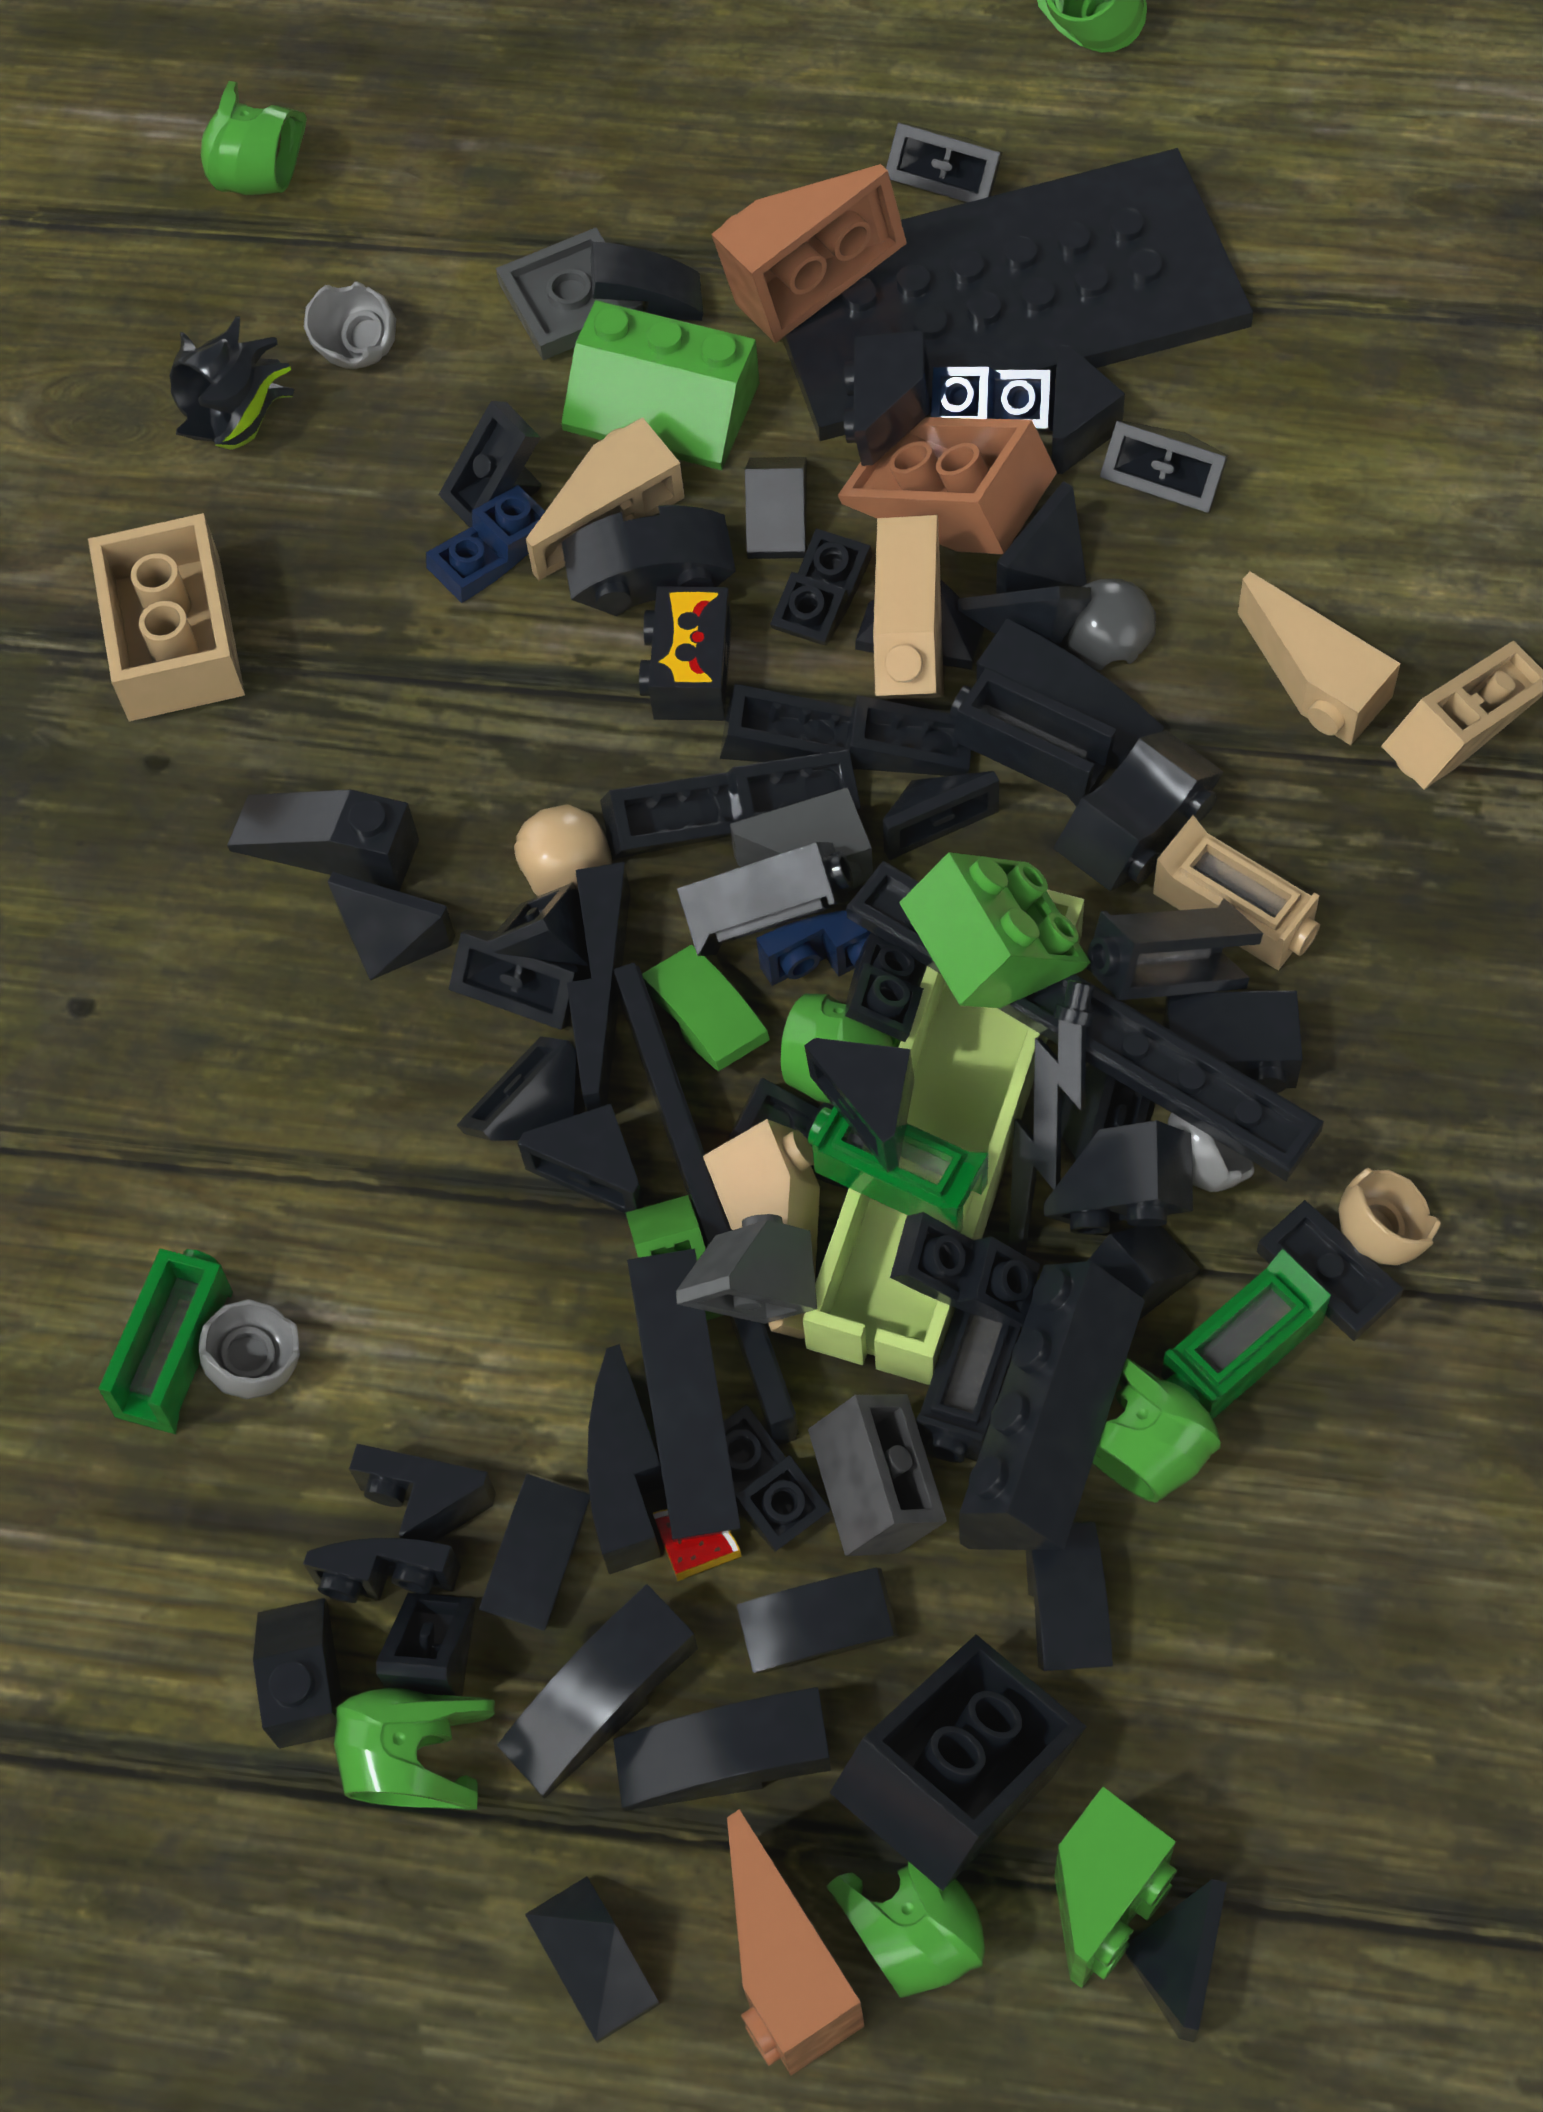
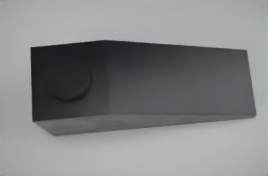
[227,789,419,891]

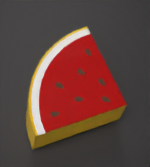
[653,1509,742,1581]

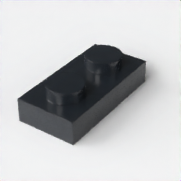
[1257,1200,1403,1341]

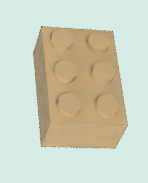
[88,513,245,722]

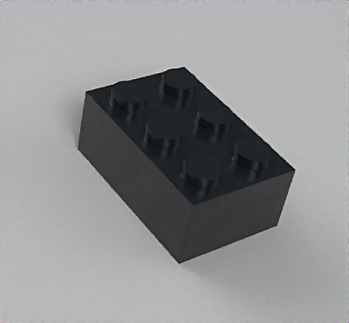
[830,1634,1087,1891]

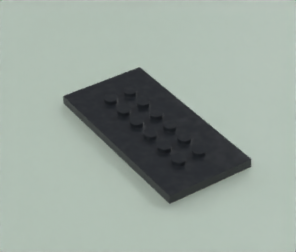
[782,148,1253,441]

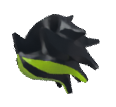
[169,316,295,450]

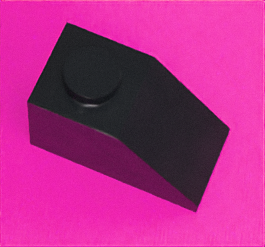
[253,1598,343,1749]

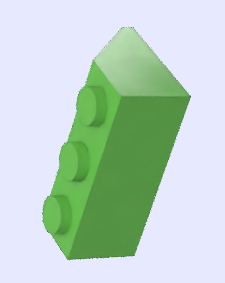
[561,300,760,470]

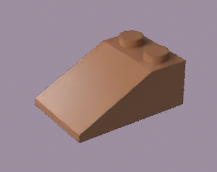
[711,164,907,343]
[838,417,1057,554]
[727,1809,865,2076]

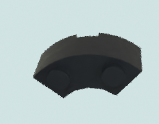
[561,505,736,616]
[1053,731,1224,891]

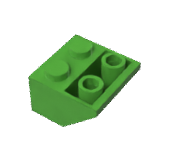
[899,852,1091,1008]
[1054,1787,1177,1989]

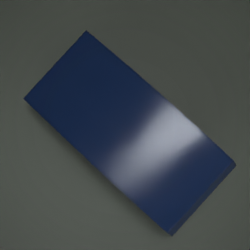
[931,367,1056,431]
[426,485,545,603]
[756,910,878,986]

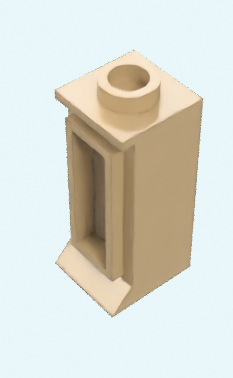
[1153,815,1320,971]

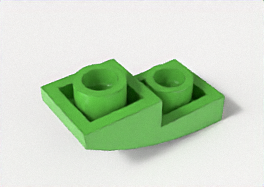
[642,944,770,1072]

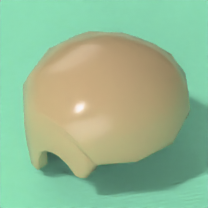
[514,804,612,898]
[1338,1168,1441,1266]

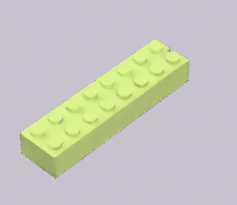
[803,889,1084,1385]

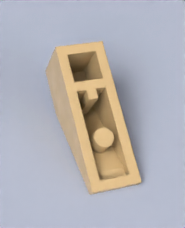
[526,417,685,581]
[873,515,944,700]
[1238,571,1400,745]
[1381,640,1543,790]
[703,1119,820,1339]

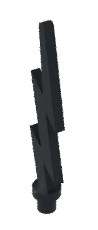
[1009,980,1095,1255]

